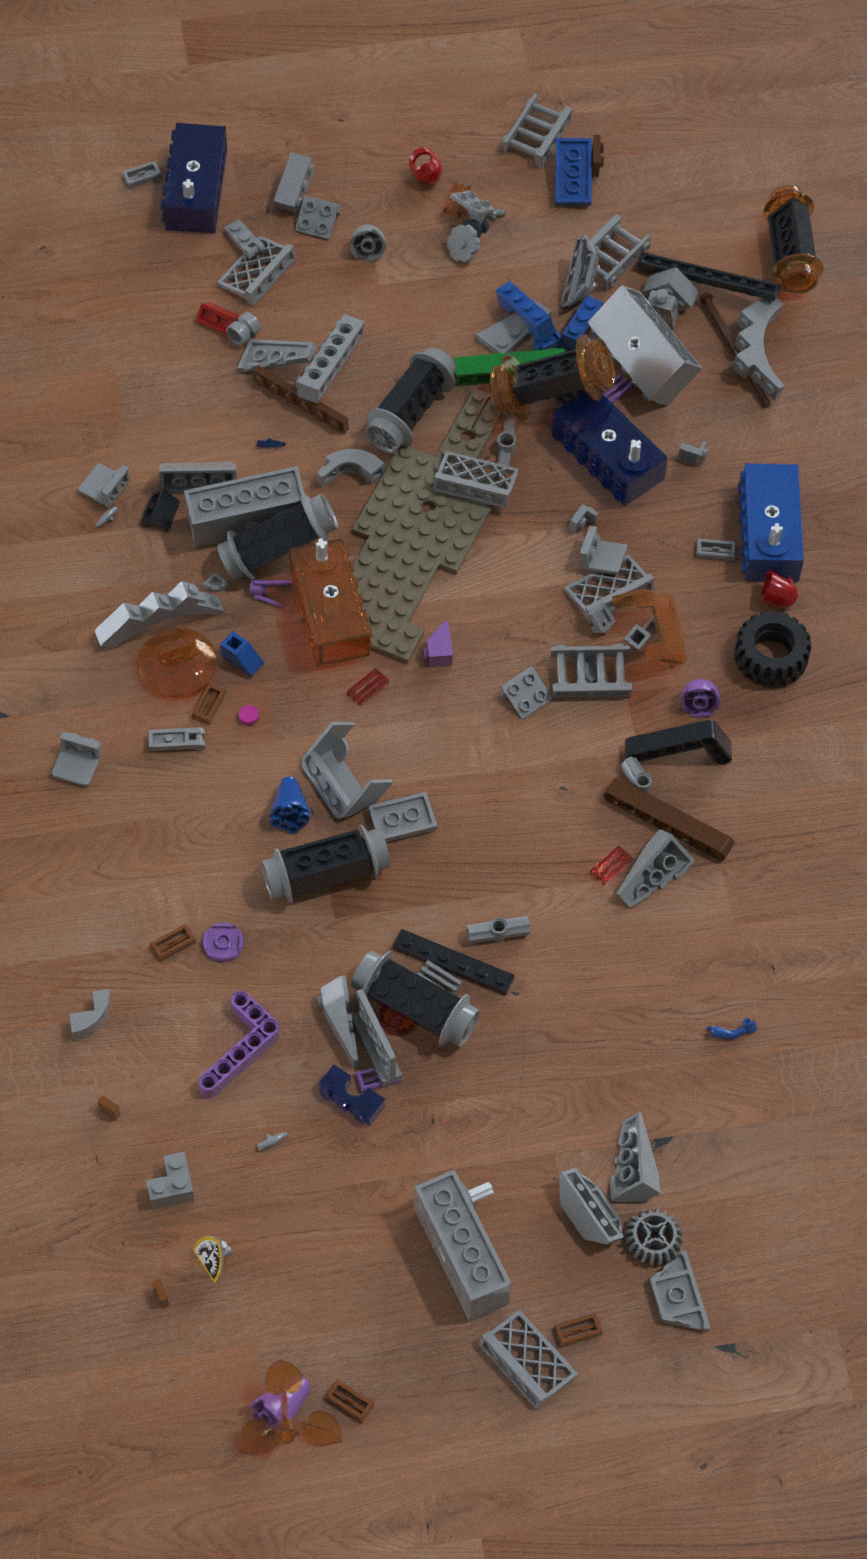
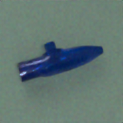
[257,438,286,448]

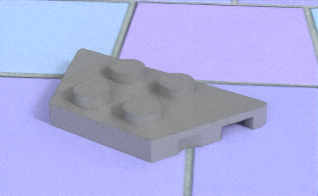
[649,1250,710,1332]

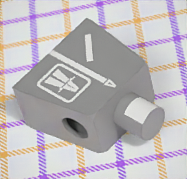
[648,289,679,330]

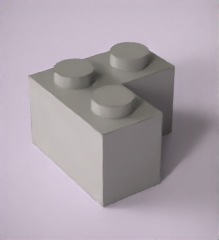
[643,267,698,311]
[146,1152,194,1210]

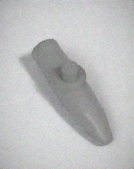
[485,209,505,220]
[95,506,118,528]
[257,1132,288,1151]

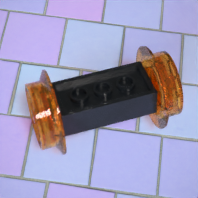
[490,334,615,421]

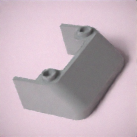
[302,722,393,819]

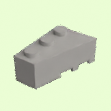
[274,152,315,213]

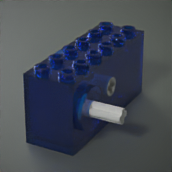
[551,385,668,506]

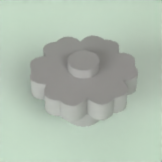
[447,225,480,262]

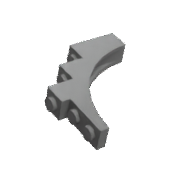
[731,298,785,400]
[94,581,224,649]

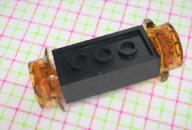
[763,185,824,294]

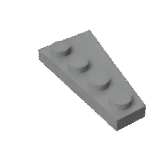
[475,301,552,353]
[237,339,316,373]

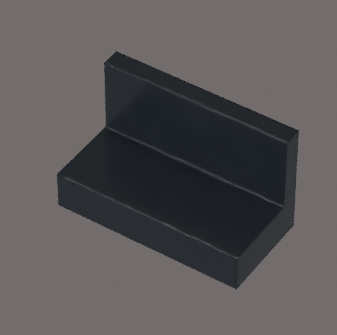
[140,489,180,533]

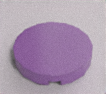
[203,923,244,963]

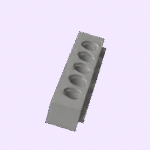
[296,314,364,403]

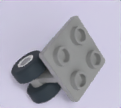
[450,190,495,238]

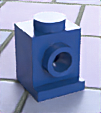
[532,328,562,350]

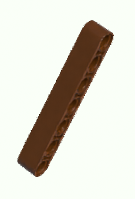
[603,778,735,861]

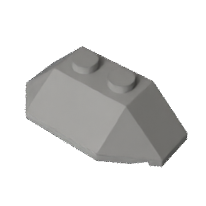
[560,235,599,309]
[559,1168,623,1244]

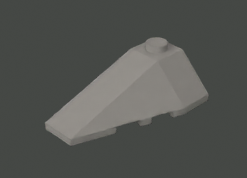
[317,975,358,1069]

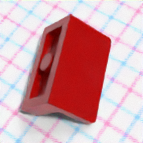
[196,302,240,335]

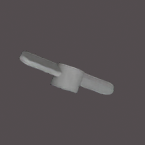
[497,416,517,476]

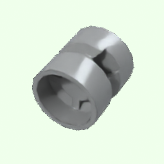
[226,312,261,346]

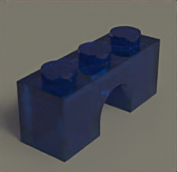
[319,1064,385,1126]

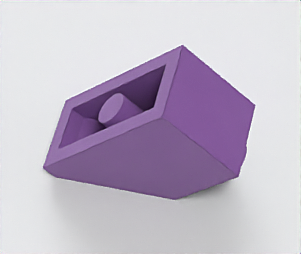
[423,622,453,667]

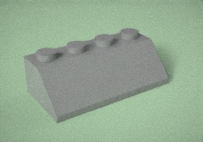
[159,461,237,493]

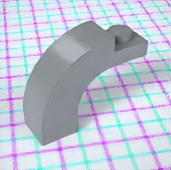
[317,449,384,488]

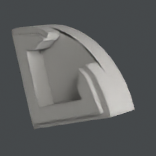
[202,572,229,592]

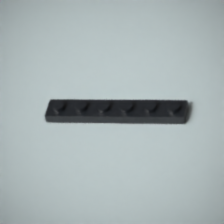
[393,929,515,995]

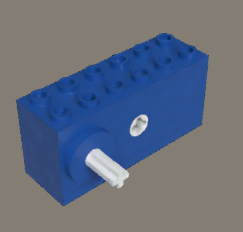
[738,463,804,582]

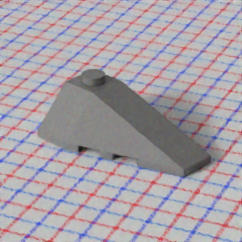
[616,830,695,907]
[610,1112,660,1202]

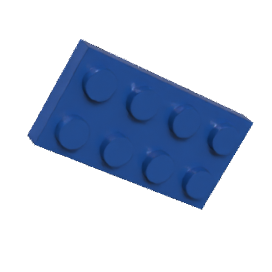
[555,138,592,206]

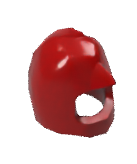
[408,147,443,186]
[760,570,799,608]

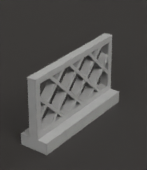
[217,236,297,306]
[433,451,519,509]
[564,554,654,624]
[351,989,402,1086]
[479,1310,578,1410]

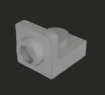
[678,441,709,466]
[569,504,598,534]
[587,602,616,633]

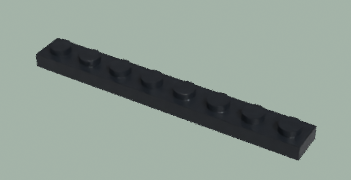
[637,252,781,301]

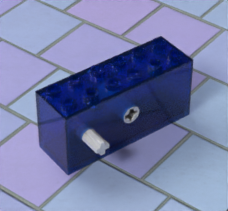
[161,123,227,234]

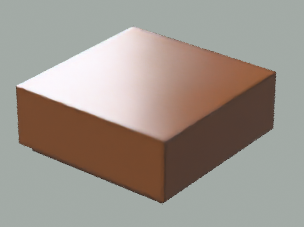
[97,1096,120,1121]
[153,1279,169,1308]

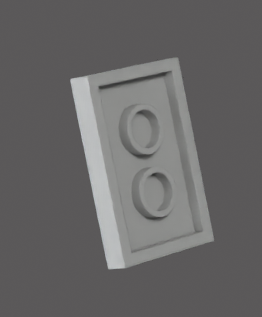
[368,792,437,842]

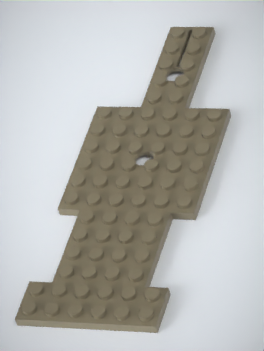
[302,388,508,664]

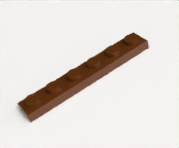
[253,365,349,434]

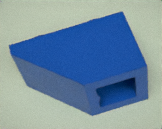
[220,631,264,677]

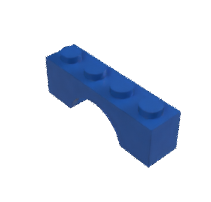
[495,281,555,342]

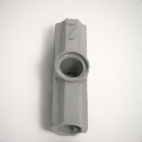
[467,916,531,944]

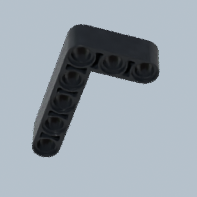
[625,720,732,764]

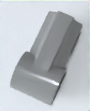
[621,757,652,794]

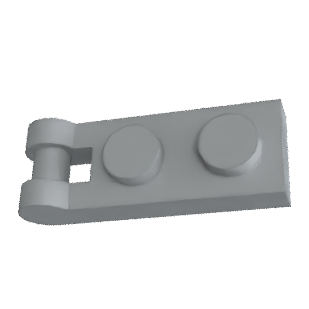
[224,219,266,259]
[149,727,205,751]

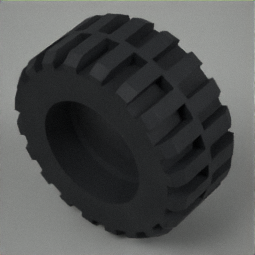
[734,611,811,688]

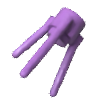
[250,579,293,608]

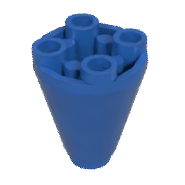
[270,776,310,834]

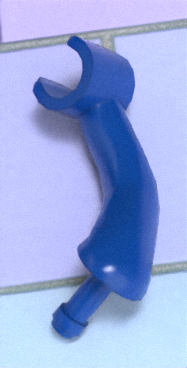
[707,1018,757,1040]

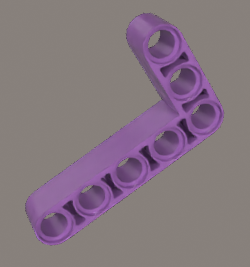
[199,991,280,1098]

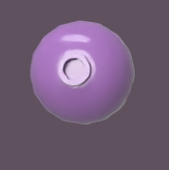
[681,679,720,718]

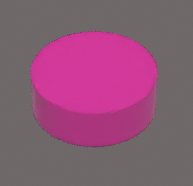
[239,705,259,726]

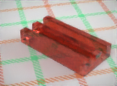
[347,668,389,707]
[590,845,633,886]

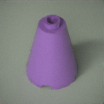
[249,1376,310,1437]

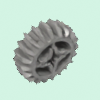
[625,1207,684,1266]

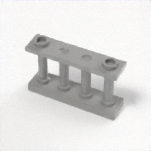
[502,93,573,168]
[590,214,651,291]
[550,643,632,698]

